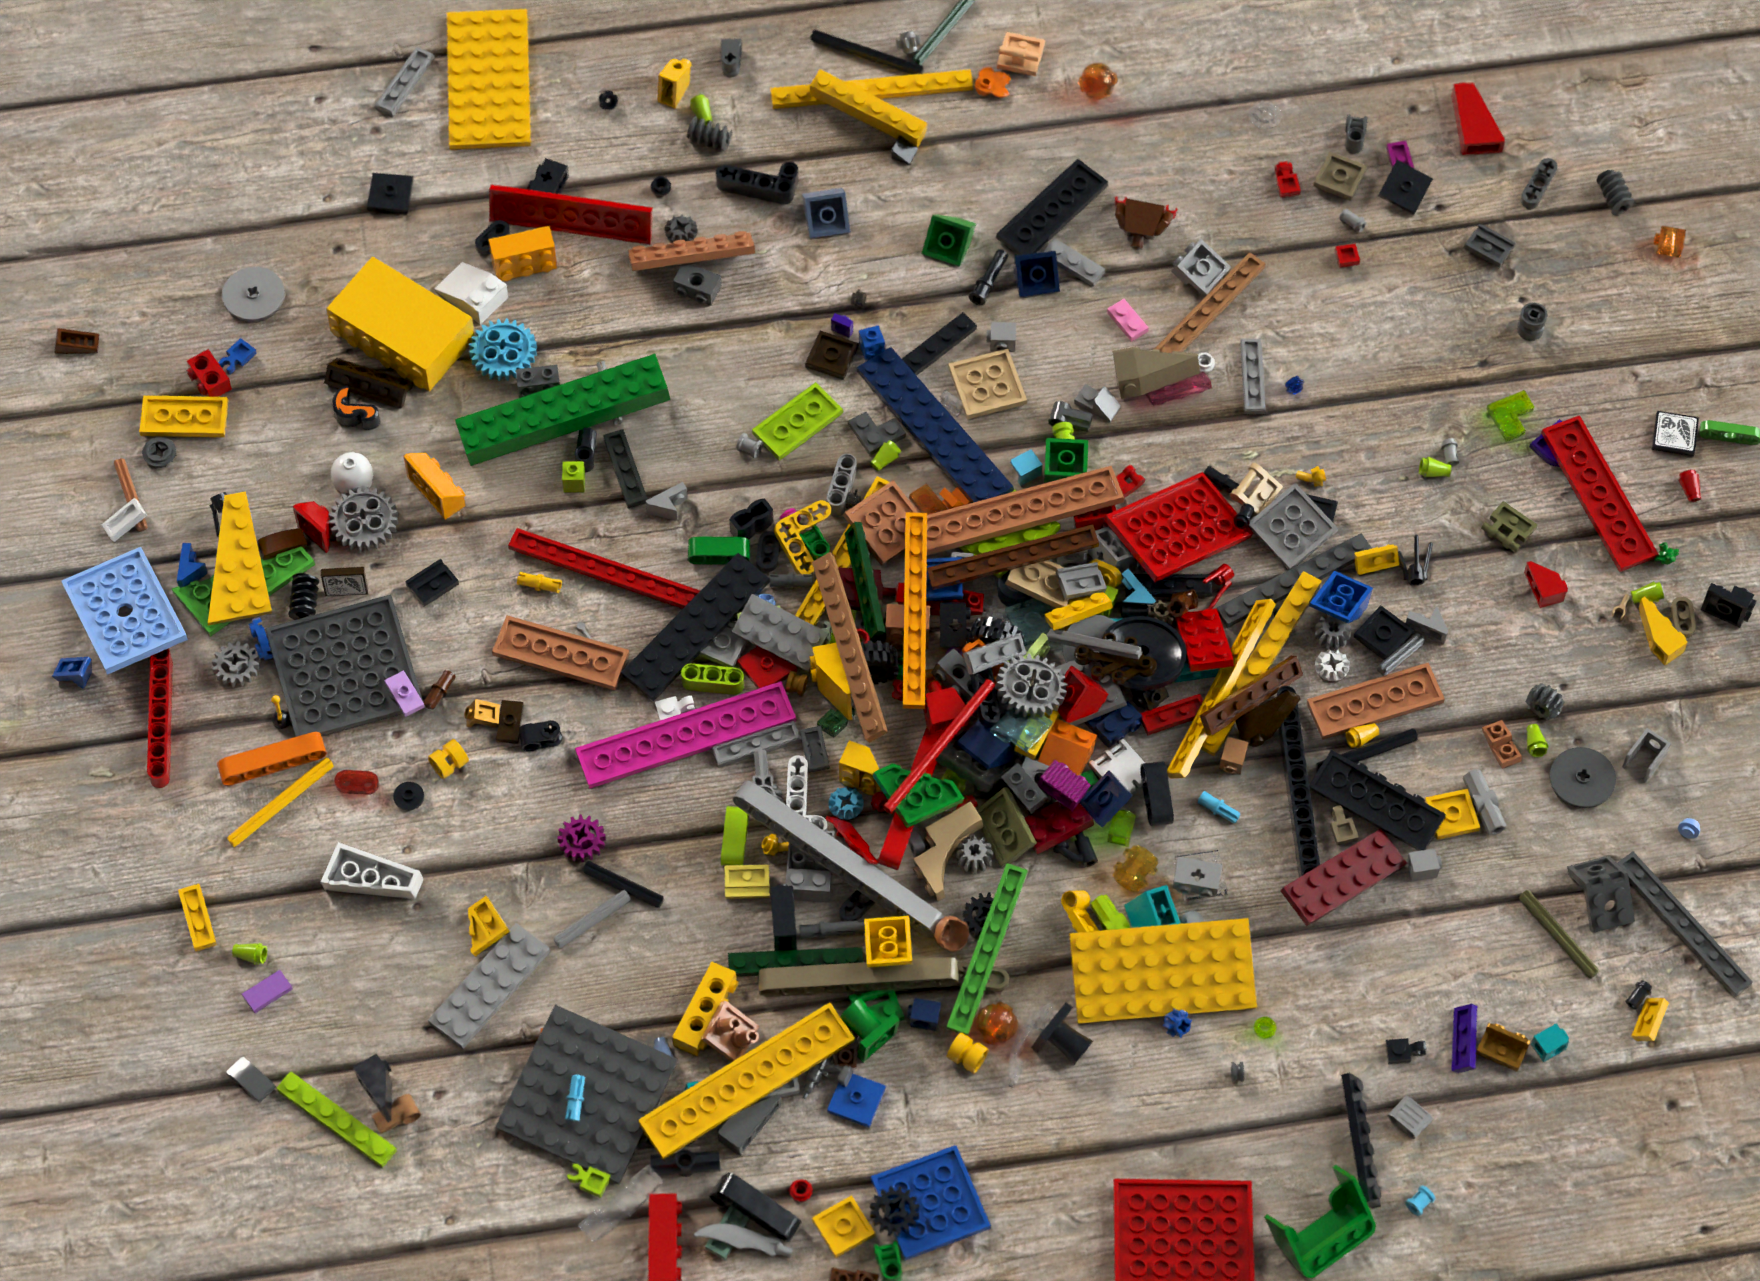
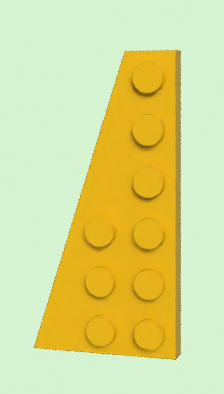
[208,491,272,626]

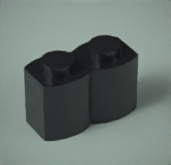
[729,498,774,539]

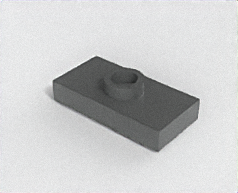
[800,726,830,773]

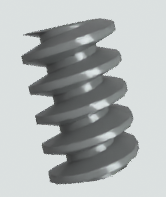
[687,116,732,152]
[1596,170,1635,215]

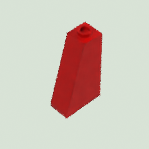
[1451,82,1505,156]

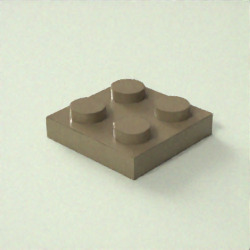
[1313,151,1367,201]

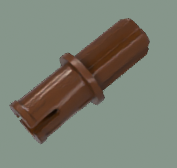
[423,670,456,710]

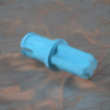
[1197,791,1240,823]
[565,1075,585,1122]

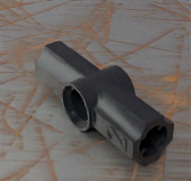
[650,1149,720,1177]

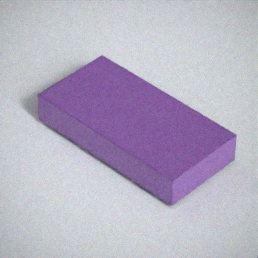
[242,970,293,1014]

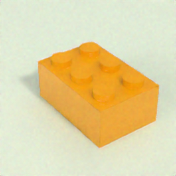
[488,226,557,281]

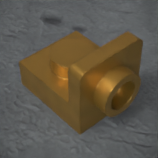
[464,699,500,728]

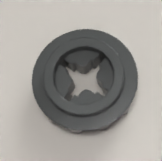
[665,214,697,242]
[142,437,177,468]

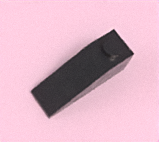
[353,1054,392,1122]

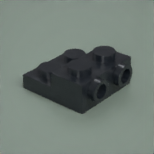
[1701,583,1757,628]

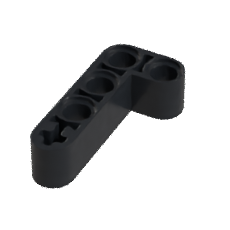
[716,161,799,205]
[709,1172,802,1242]

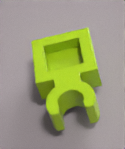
[567,1164,611,1198]

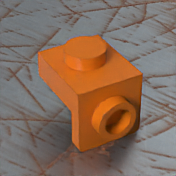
[939,487,971,509]

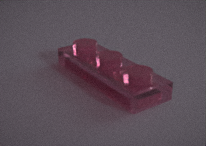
[1146,371,1212,406]

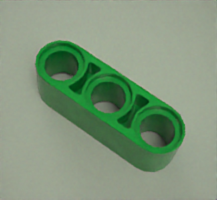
[688,536,750,565]

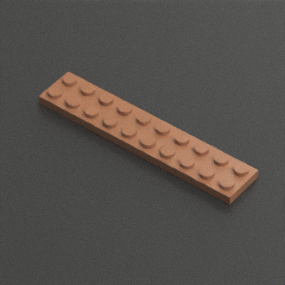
[927,466,1124,555]

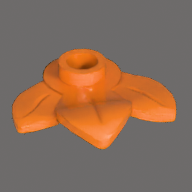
[975,67,1011,98]

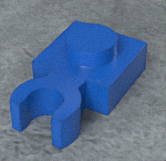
[219,338,257,374]

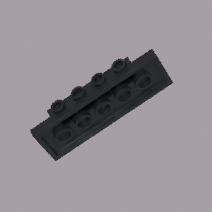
[1309,750,1446,851]

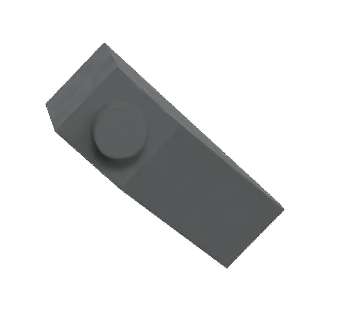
[717,1094,782,1156]

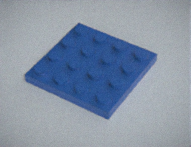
[871,1145,991,1261]

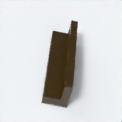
[324,358,414,408]

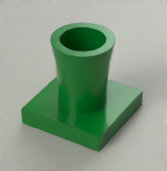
[840,998,900,1063]

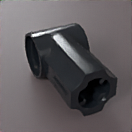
[574,427,597,473]

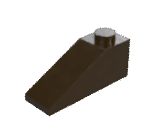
[1235,691,1301,747]

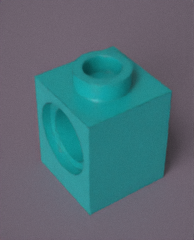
[1531,1023,1569,1063]

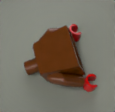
[1115,196,1178,249]

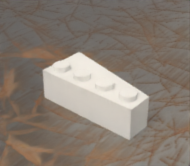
[321,842,424,899]

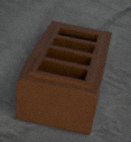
[54,328,99,354]

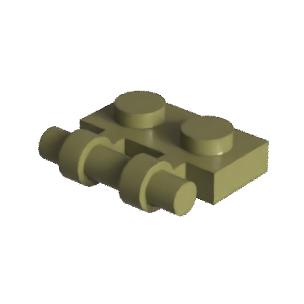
[1481,501,1538,552]

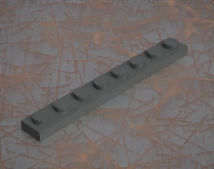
[1217,533,1372,628]
[1617,851,1753,998]

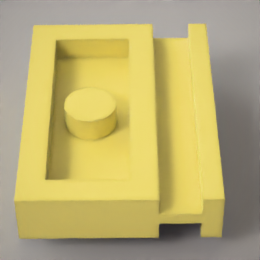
[725,864,770,899]

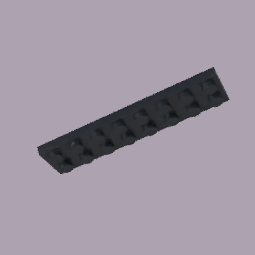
[621,553,770,701]

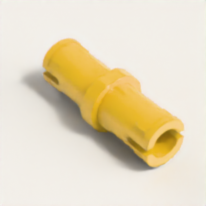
[517,572,562,593]

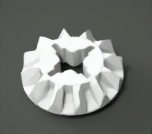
[1315,649,1350,681]

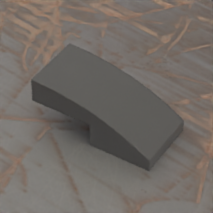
[226,1057,276,1103]

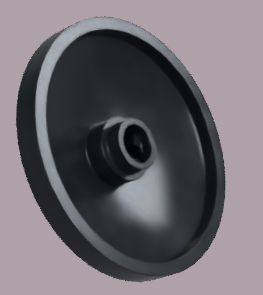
[1099,616,1187,690]

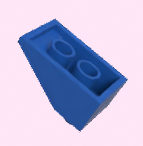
[1309,571,1373,624]

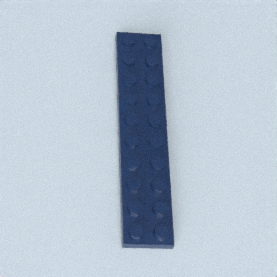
[857,347,1014,503]

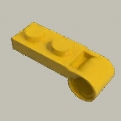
[1061,890,1099,932]

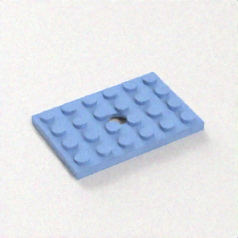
[61,547,188,675]

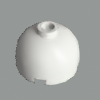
[331,452,373,495]

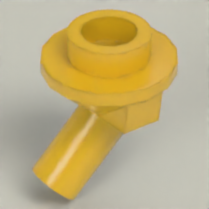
[1296,466,1326,487]
[761,834,789,856]

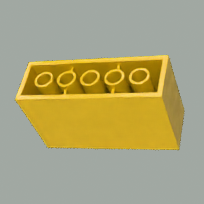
[326,256,475,392]

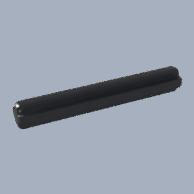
[583,861,664,908]

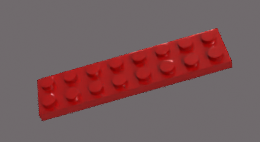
[489,184,653,245]
[1541,415,1658,572]

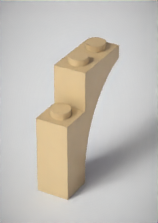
[913,801,983,901]

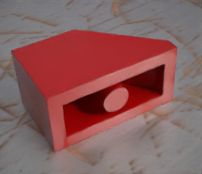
[1524,561,1568,608]

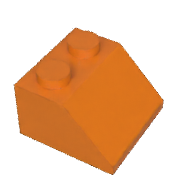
[1038,719,1097,775]

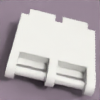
[1088,739,1145,793]

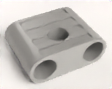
[1387,1096,1433,1139]

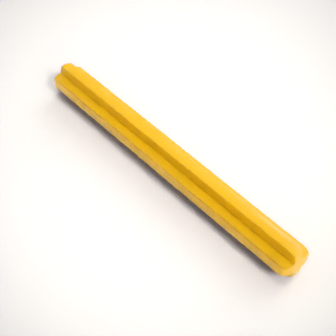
[227,757,334,847]

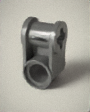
[721,39,742,77]
[1345,114,1368,154]

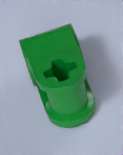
[799,525,830,561]
[873,1240,902,1281]

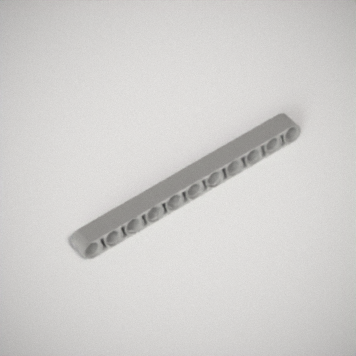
[732,780,944,938]

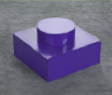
[831,313,853,338]

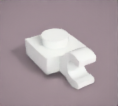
[655,696,695,720]

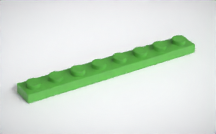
[947,863,1028,1036]

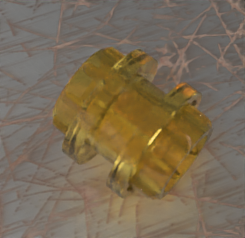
[1113,845,1158,893]

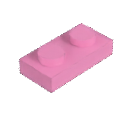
[1107,299,1149,342]

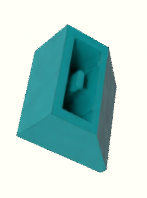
[1124,885,1181,928]

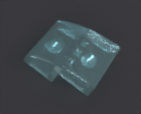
[990,707,1053,753]

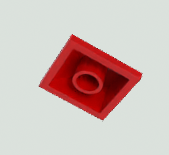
[293,501,331,553]
[1057,666,1109,723]

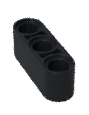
[1140,761,1174,826]

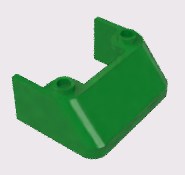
[1264,1165,1376,1278]

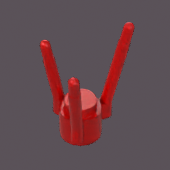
[1203,564,1234,609]

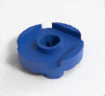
[248,617,273,661]

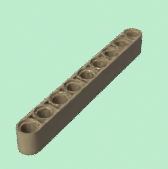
[759,957,959,997]

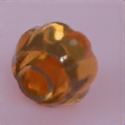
[1079,63,1118,100]
[976,1002,1018,1045]

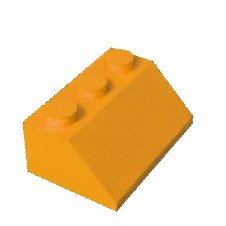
[403,453,465,520]

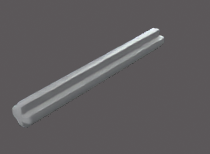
[1047,629,1142,659]

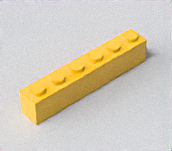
[810,69,927,148]

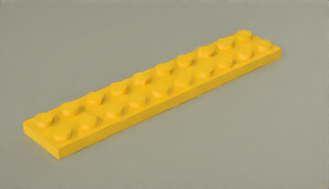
[638,1002,855,1159]

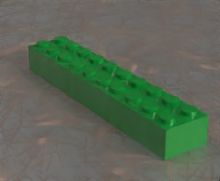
[455,354,671,466]

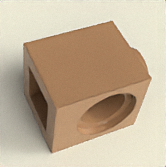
[1219,737,1249,774]

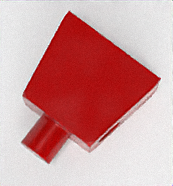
[923,681,970,735]

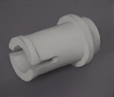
[1339,209,1366,232]
[1441,438,1460,467]

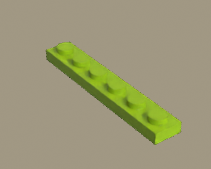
[276,1071,397,1168]

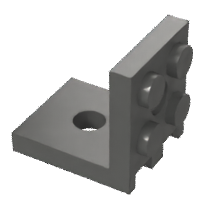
[1567,856,1635,933]

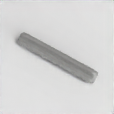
[553,890,630,948]

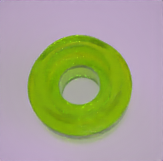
[1254,1017,1276,1039]

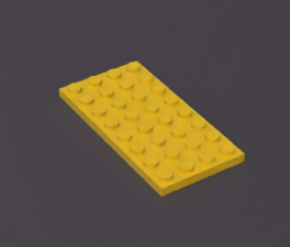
[447,9,531,150]
[1069,918,1257,1024]

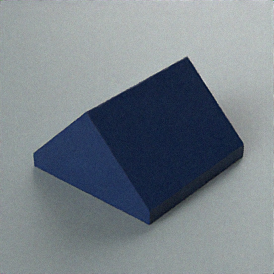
[1014,251,1060,297]
[957,720,1016,769]

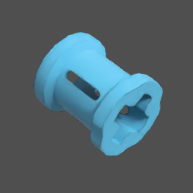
[1405,1185,1436,1216]

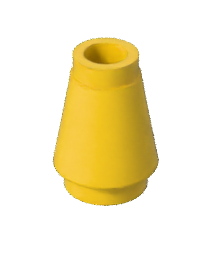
[1345,723,1379,748]

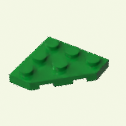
[873,763,964,828]

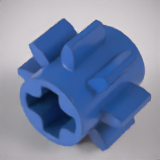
[1163,1009,1192,1038]

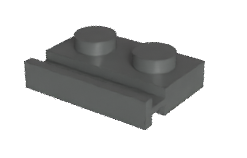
[1464,224,1515,268]

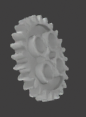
[329,487,399,552]
[995,654,1067,719]

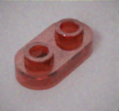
[334,770,379,795]

